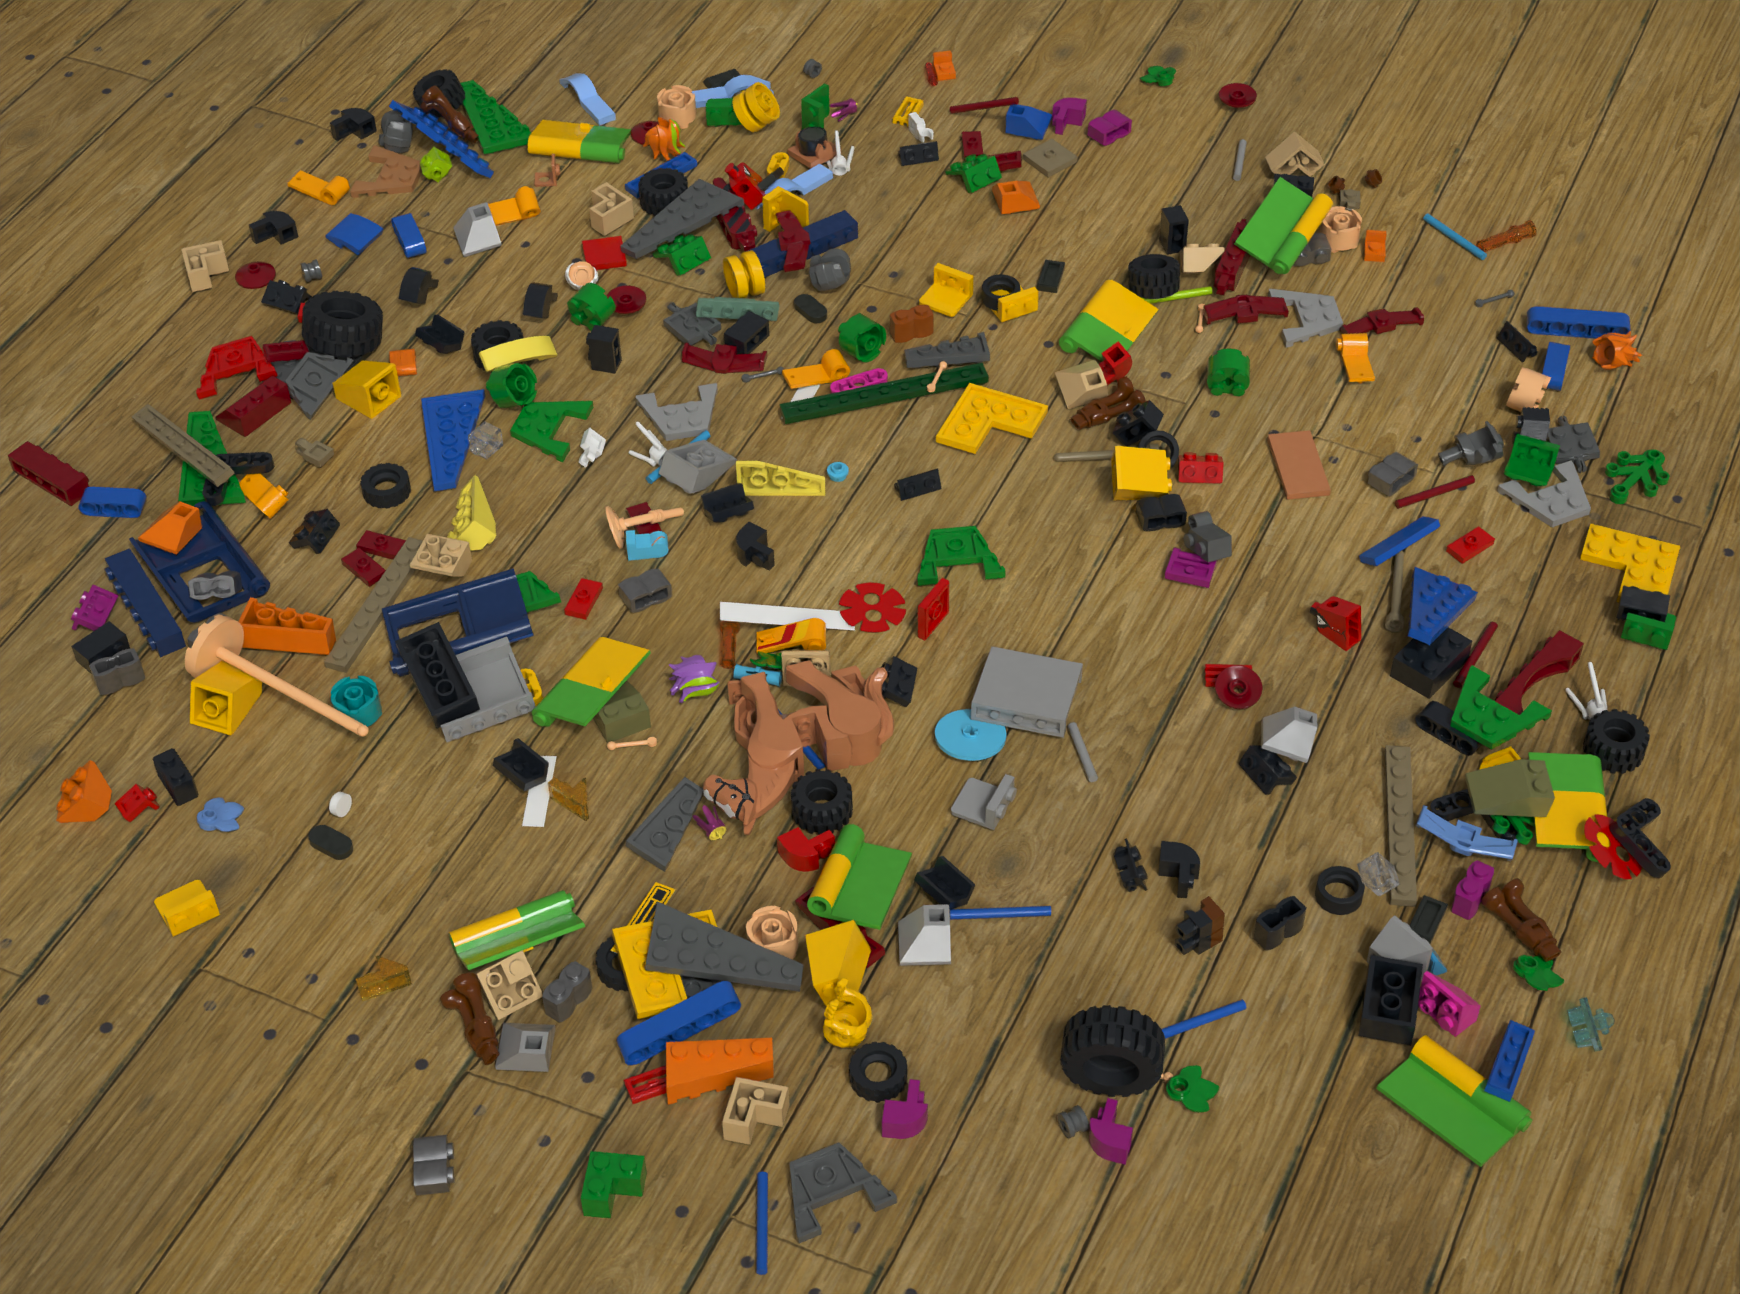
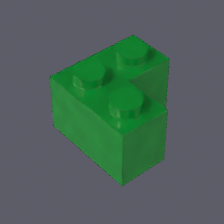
[581,1151,647,1218]

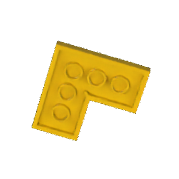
[936,383,1048,454]
[1580,523,1680,602]
[612,909,717,1019]

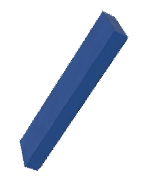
[625,152,697,199]
[1359,516,1440,566]
[1484,1020,1535,1102]

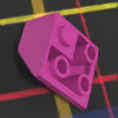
[1418,971,1481,1037]

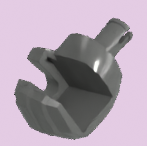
[378,110,413,153]
[809,248,851,291]
[1438,421,1505,466]

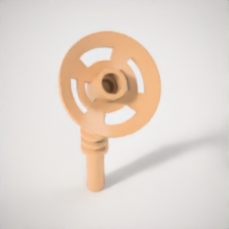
[605,506,684,549]

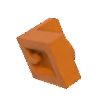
[933,51,956,81]
[1364,230,1387,262]

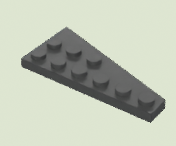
[620,179,744,259]
[645,901,804,992]

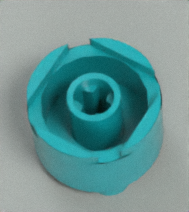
[331,675,382,727]

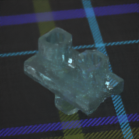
[1567,997,1615,1052]

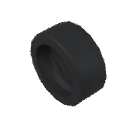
[981,274,1021,311]
[1138,430,1179,472]
[1315,866,1365,915]

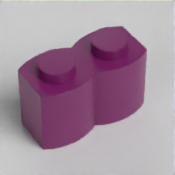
[1088,110,1132,146]
[1451,860,1494,920]

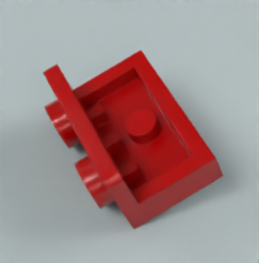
[1178,452,1224,483]

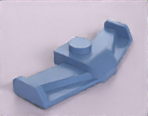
[1416,805,1518,861]

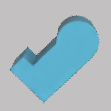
[626,530,669,561]

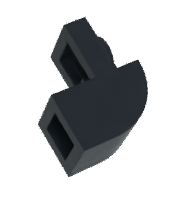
[330,108,377,141]
[249,211,298,245]
[398,267,439,304]
[523,282,558,318]
[736,522,775,571]
[1158,841,1200,898]

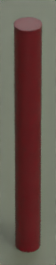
[950,97,1019,114]
[1395,475,1475,509]
[1453,621,1498,688]

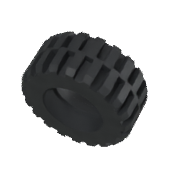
[302,291,383,358]
[1060,1005,1165,1097]

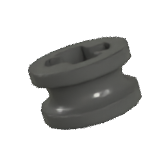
[803,59,822,78]

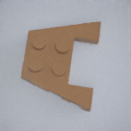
[350,145,422,198]

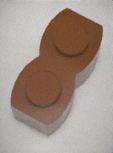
[890,305,934,343]

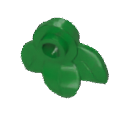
[1140,66,1176,86]
[750,651,782,670]
[1513,955,1564,991]
[1166,1065,1220,1113]

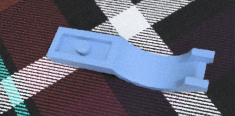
[559,73,616,126]
[692,75,774,108]
[755,164,833,209]

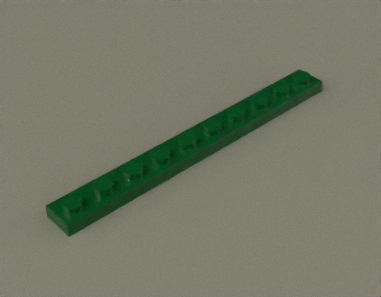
[779,363,989,424]

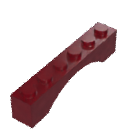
[1495,630,1584,715]

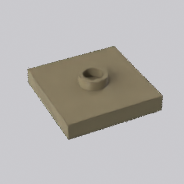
[1023,139,1078,177]

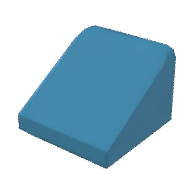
[1428,949,1447,975]

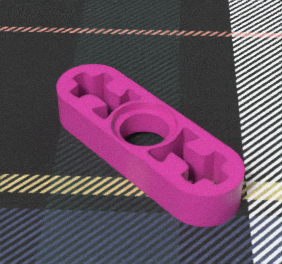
[830,368,888,394]

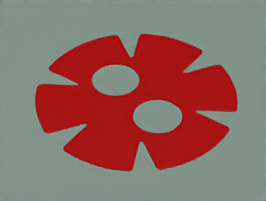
[839,582,906,632]
[1584,814,1642,880]

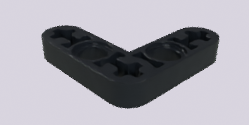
[202,452,275,506]
[1429,788,1518,841]
[1610,798,1671,878]

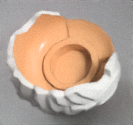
[565,261,598,290]

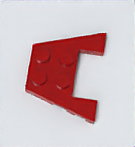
[196,336,278,400]

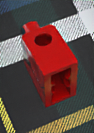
[725,162,766,210]
[1310,596,1362,651]

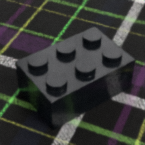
[1390,627,1472,699]
[1358,955,1423,1046]

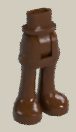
[420,86,479,145]
[1070,376,1146,430]
[1481,878,1562,962]
[440,973,499,1065]

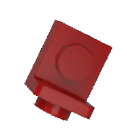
[115,784,160,822]

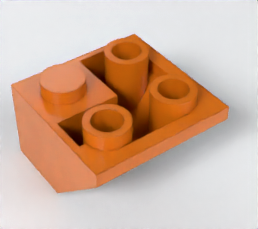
[992,181,1040,214]
[138,502,202,555]
[56,760,112,823]

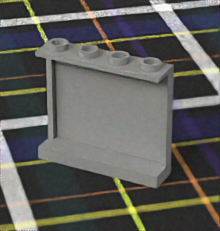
[441,637,536,742]
[971,646,1083,738]

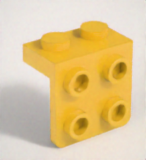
[762,186,809,232]
[919,263,974,317]
[991,286,1039,322]
[154,880,220,937]

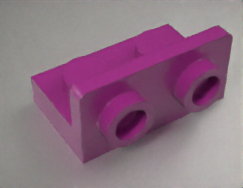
[70,585,119,631]

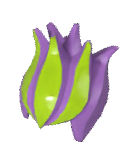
[669,655,720,703]

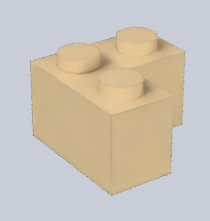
[1265,131,1325,177]
[589,182,634,236]
[181,240,229,292]
[722,1077,790,1145]

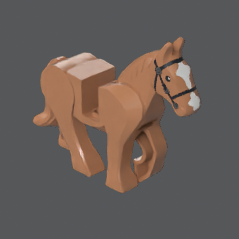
[703,660,894,835]

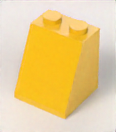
[332,360,401,419]
[1111,446,1172,501]
[190,661,262,735]
[805,920,871,1009]

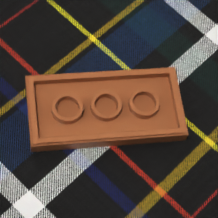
[1267,430,1331,500]

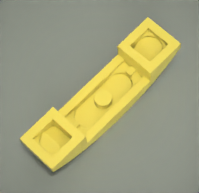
[479,336,557,372]

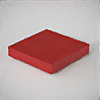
[582,236,627,270]
[918,578,949,641]

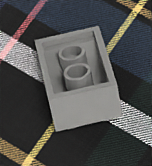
[659,440,737,494]

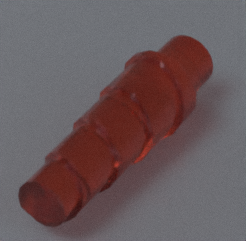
[925,62,938,86]

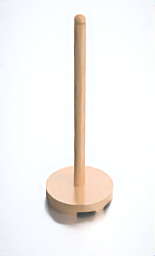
[185,614,369,737]

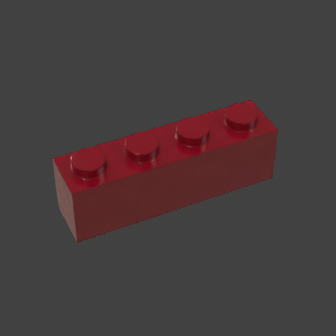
[8,441,89,506]

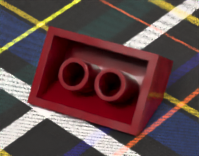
[215,376,292,437]

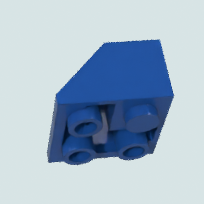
[1006,104,1052,140]

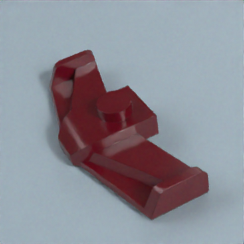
[775,210,811,272]
[1203,294,1289,325]
[1339,307,1424,334]
[682,342,768,374]

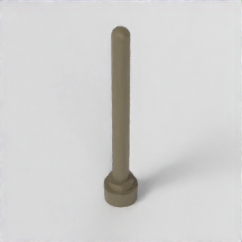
[1054,444,1159,462]
[1385,551,1404,633]

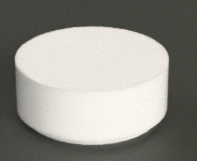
[329,792,352,817]

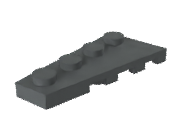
[904,332,990,368]
[625,777,704,872]

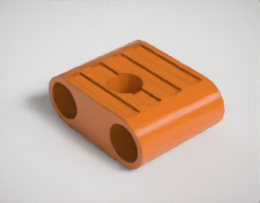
[389,348,417,377]

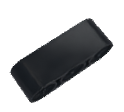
[1415,701,1482,756]

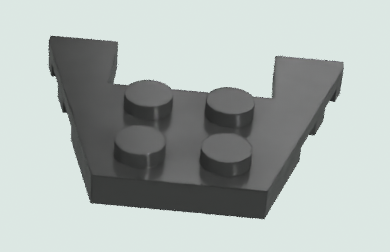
[789,1143,897,1243]

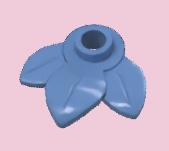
[197,797,244,832]

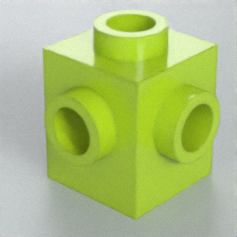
[420,146,452,182]

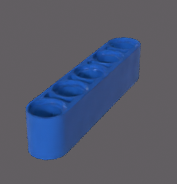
[1527,306,1631,339]
[616,981,741,1065]

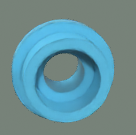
[827,462,849,482]

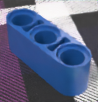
[391,213,427,258]
[1542,342,1570,391]
[78,487,147,518]

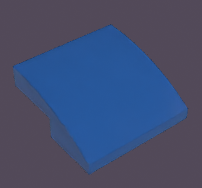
[325,213,383,255]

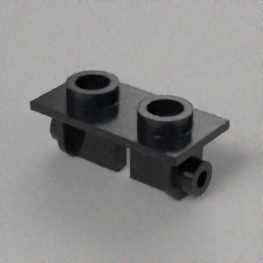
[898,141,939,166]
[1497,321,1538,362]
[894,468,942,501]
[1114,838,1148,891]

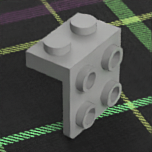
[951,774,1017,830]

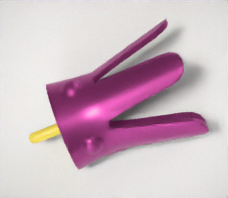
[829,98,858,122]
[693,805,726,840]

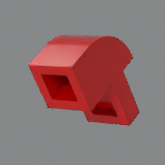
[1099,341,1133,386]
[777,827,835,872]

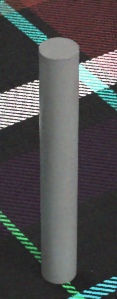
[1233,139,1247,181]
[1068,722,1098,782]

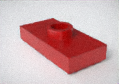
[1446,526,1495,564]
[564,578,603,620]

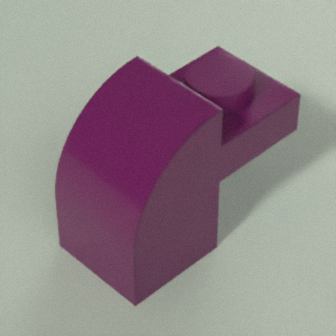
[1052,97,1087,135]
[882,1079,928,1139]
[1089,1098,1133,1165]

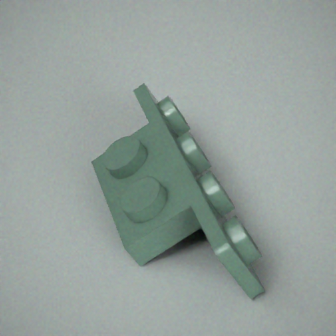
[696,297,780,321]

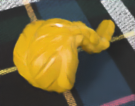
[823,978,872,1048]

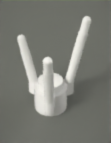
[826,130,855,176]
[629,421,667,467]
[1565,662,1607,720]

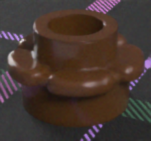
[1365,169,1382,188]
[1327,176,1345,194]

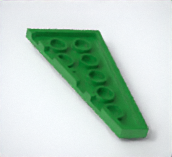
[460,80,532,154]
[178,411,246,506]

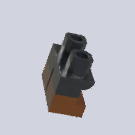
[1175,896,1225,955]

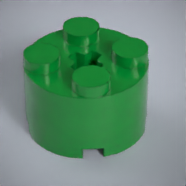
[567,283,616,331]
[838,313,886,363]
[1207,348,1250,396]
[486,363,537,408]

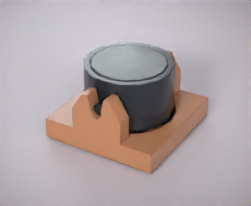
[787,127,842,168]

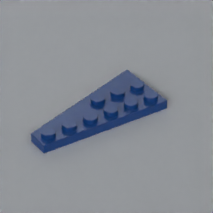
[389,100,494,178]
[421,389,485,491]
[1408,567,1478,645]

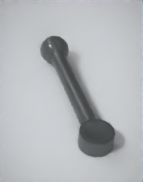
[1475,290,1515,307]
[742,366,785,383]

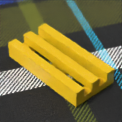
[893,96,924,127]

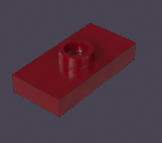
[961,131,983,161]
[988,151,1022,171]
[263,340,309,362]
[626,502,662,534]
[356,530,406,560]
[341,548,386,587]

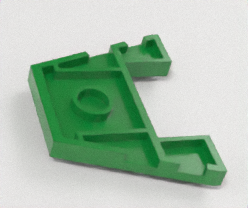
[510,401,594,462]
[917,526,1006,586]
[1450,665,1552,750]

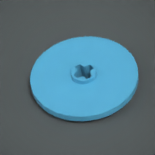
[935,709,1006,761]

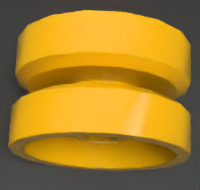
[732,82,780,132]
[723,250,765,298]

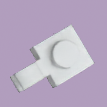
[909,112,933,142]
[579,428,606,467]

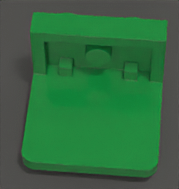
[801,83,830,130]
[706,98,742,126]
[945,154,1002,193]
[653,234,711,276]
[1504,434,1560,486]
[1621,613,1676,650]

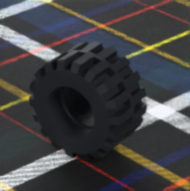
[413,69,465,118]
[638,168,688,216]
[1128,254,1180,299]
[471,320,523,373]
[1583,709,1650,774]
[791,769,853,835]

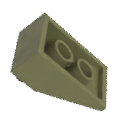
[593,681,651,743]
[1465,759,1555,817]

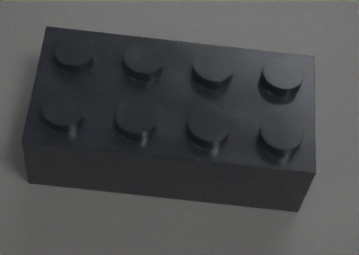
[395,622,480,729]

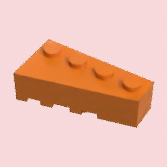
[238,597,336,655]
[666,1038,774,1105]

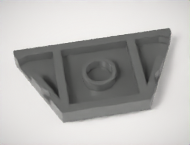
[285,352,354,420]

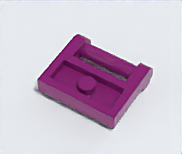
[1165,547,1218,588]

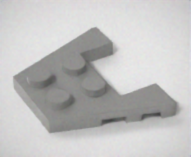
[1268,289,1343,347]
[636,383,718,441]
[1497,461,1591,527]

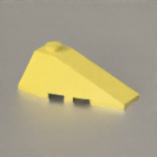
[736,461,826,496]
[447,475,496,550]

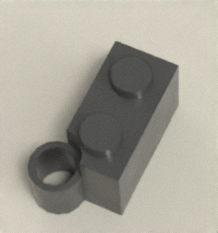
[1183,511,1232,562]

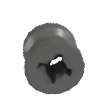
[300,259,322,283]
[1057,1105,1089,1139]

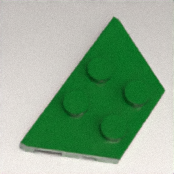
[516,571,561,613]

